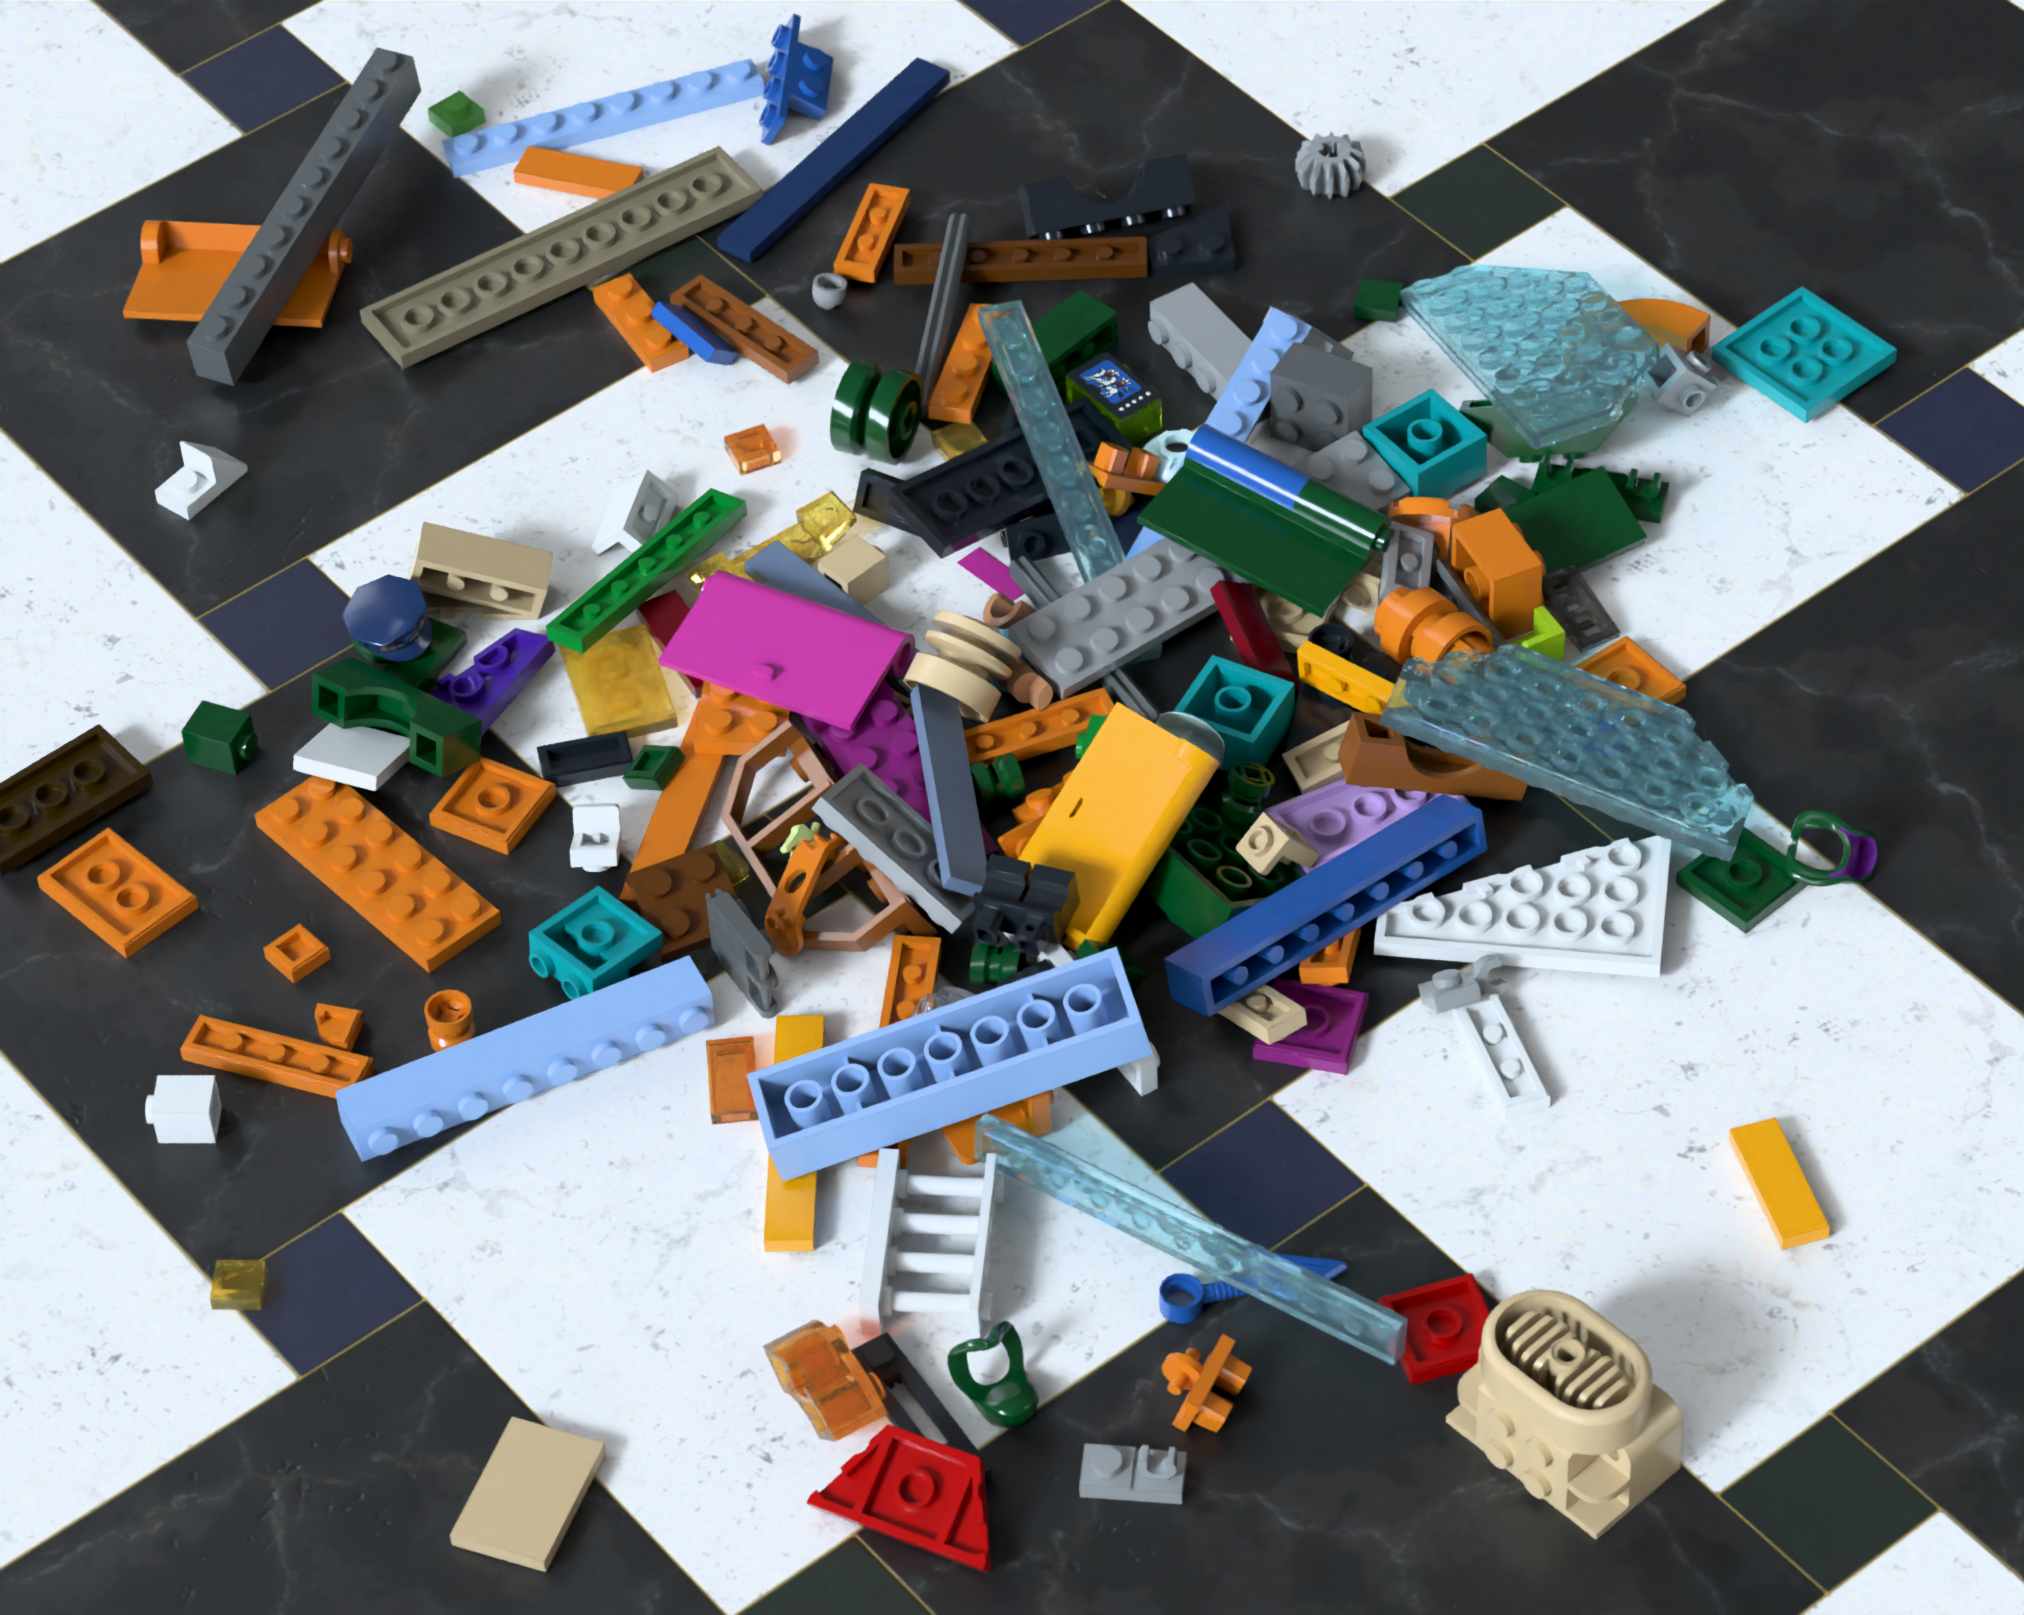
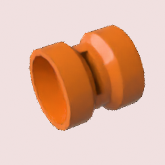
[424,989,477,1052]

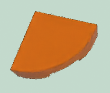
[315,1003,364,1052]

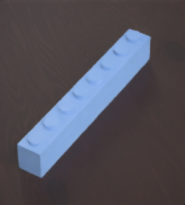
[335,955,716,1162]

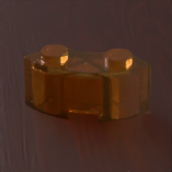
[762,1319,887,1442]

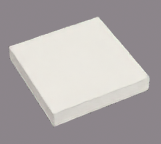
[293,723,410,791]

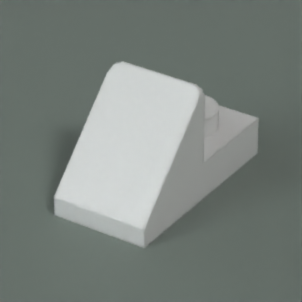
[155,441,248,520]

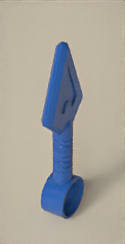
[1159,1252,1347,1324]

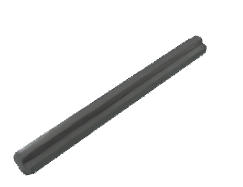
[915,212,972,418]
[1009,556,1161,724]

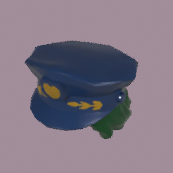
[342,574,432,665]

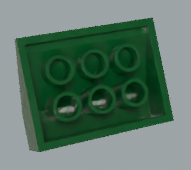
[1140,788,1306,940]

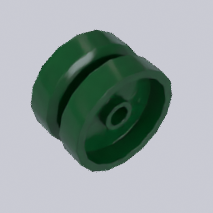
[830,359,924,465]

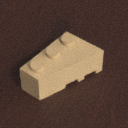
[406,521,553,620]

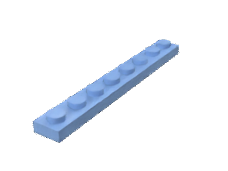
[441,58,765,178]
[1123,307,1312,562]

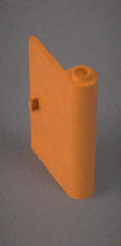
[123,220,353,327]

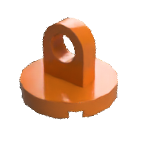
[1388,497,1477,566]

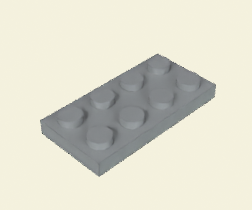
[811,762,976,934]

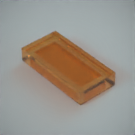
[706,1036,759,1125]

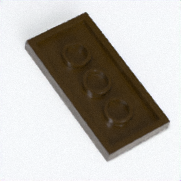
[0,724,153,876]

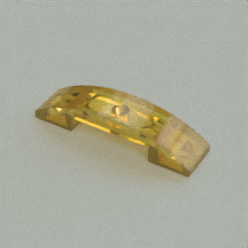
[684,491,857,593]

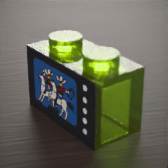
[1066,351,1162,445]

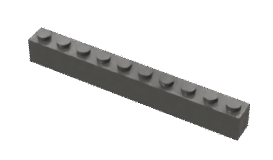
[187,47,421,386]

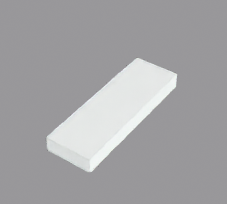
[1453,993,1550,1120]

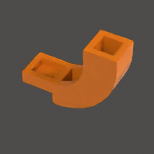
[1564,298,1711,392]

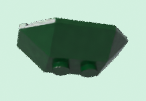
[1459,387,1638,463]

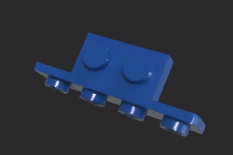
[759,14,834,146]

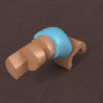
[983,593,1053,711]

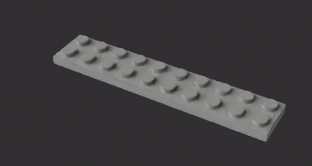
[1007,430,1411,700]

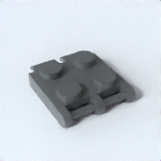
[706,889,779,1019]

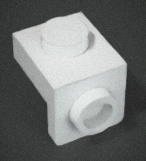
[570,803,622,872]

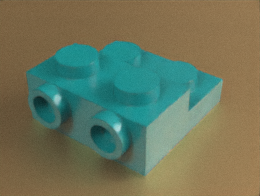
[529,886,663,1000]

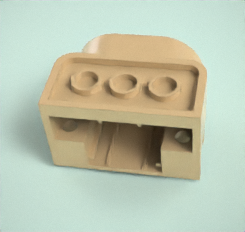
[1446,1289,1684,1540]

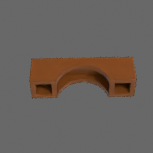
[1338,712,1538,801]

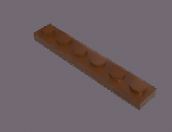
[894,236,1147,285]

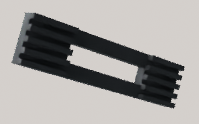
[844,1332,992,1483]

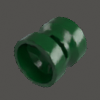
[970,752,1025,809]
[1217,760,1275,825]
[970,941,1027,986]

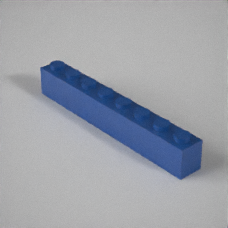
[1164,794,1488,1017]

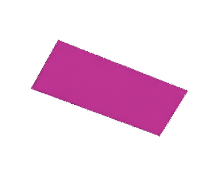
[957,547,1024,601]

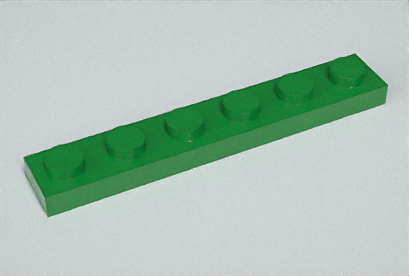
[546,488,747,654]

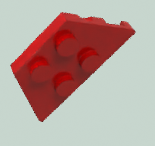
[806,1424,991,1574]

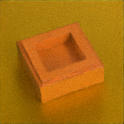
[263,923,331,984]

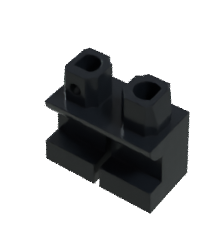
[973,854,1080,956]

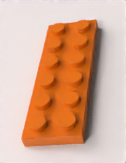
[255,775,502,973]

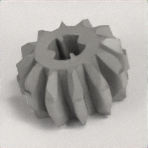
[1295,131,1366,199]

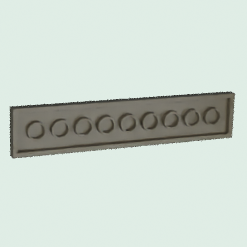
[360,146,763,369]

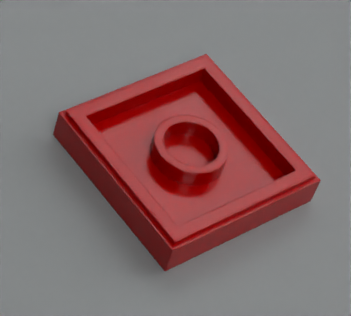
[1378,1273,1491,1385]

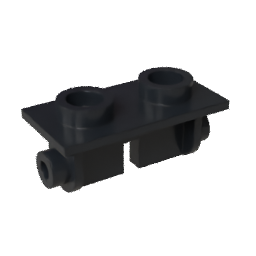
[1000,504,1096,563]

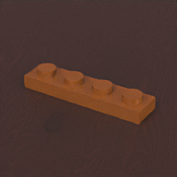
[670,274,819,385]

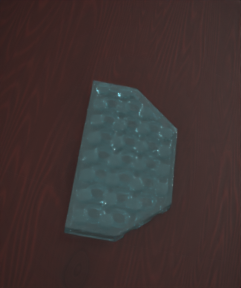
[1399,265,1660,450]
[1379,644,1754,862]

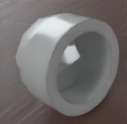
[812,273,847,310]

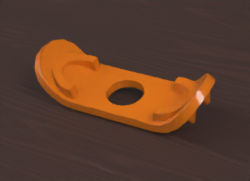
[764,833,848,957]

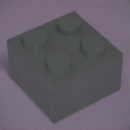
[1270,341,1372,452]

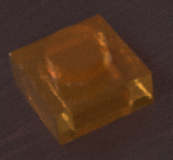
[724,424,781,476]

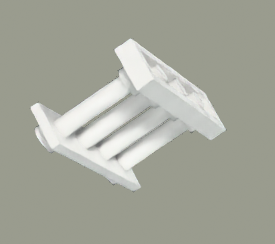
[858,1148,1007,1339]

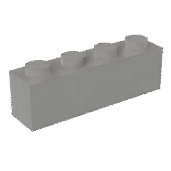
[1148,282,1271,424]

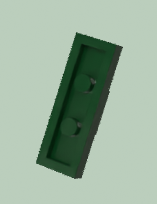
[1531,455,1669,524]

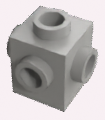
[1639,342,1718,417]

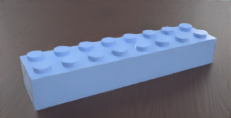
[747,947,1153,1182]

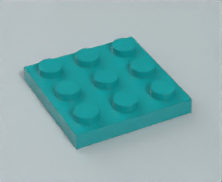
[1711,286,1897,423]

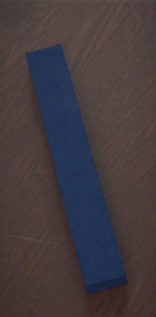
[717,57,951,263]

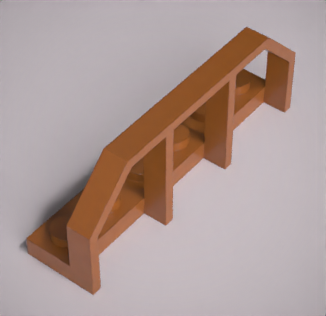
[721,720,938,952]

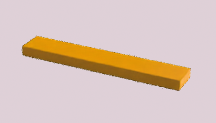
[764,1015,825,1252]

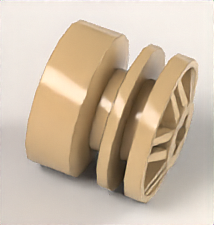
[903,610,1022,723]

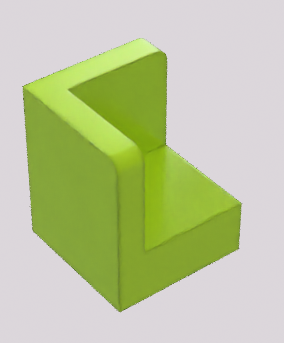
[1508,605,1565,681]

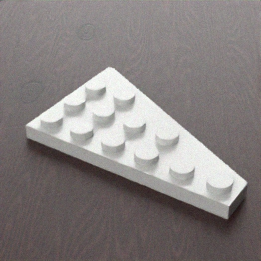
[1374,828,1672,978]

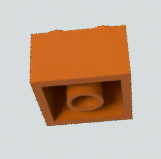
[1451,508,1546,640]

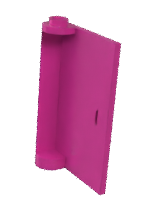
[658,570,915,731]

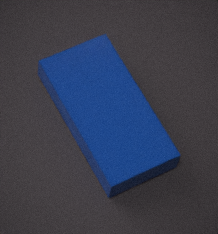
[651,301,738,366]

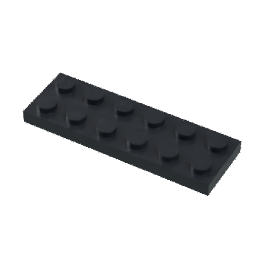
[886,396,1134,559]

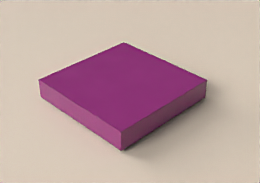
[1253,977,1368,1075]

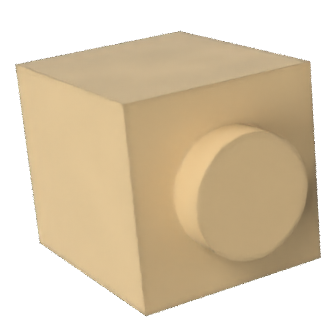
[817,535,889,606]

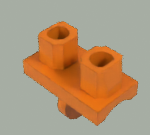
[1077,442,1165,516]
[1162,1333,1252,1433]

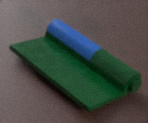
[1137,423,1395,619]

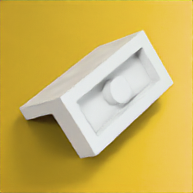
[591,469,679,555]

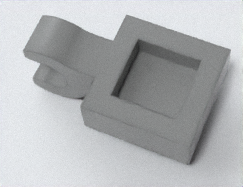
[1418,954,1508,1014]

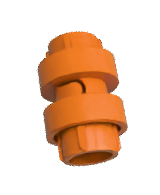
[1374,587,1500,697]

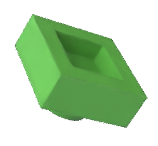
[427,90,486,138]

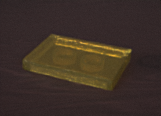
[559,624,678,739]

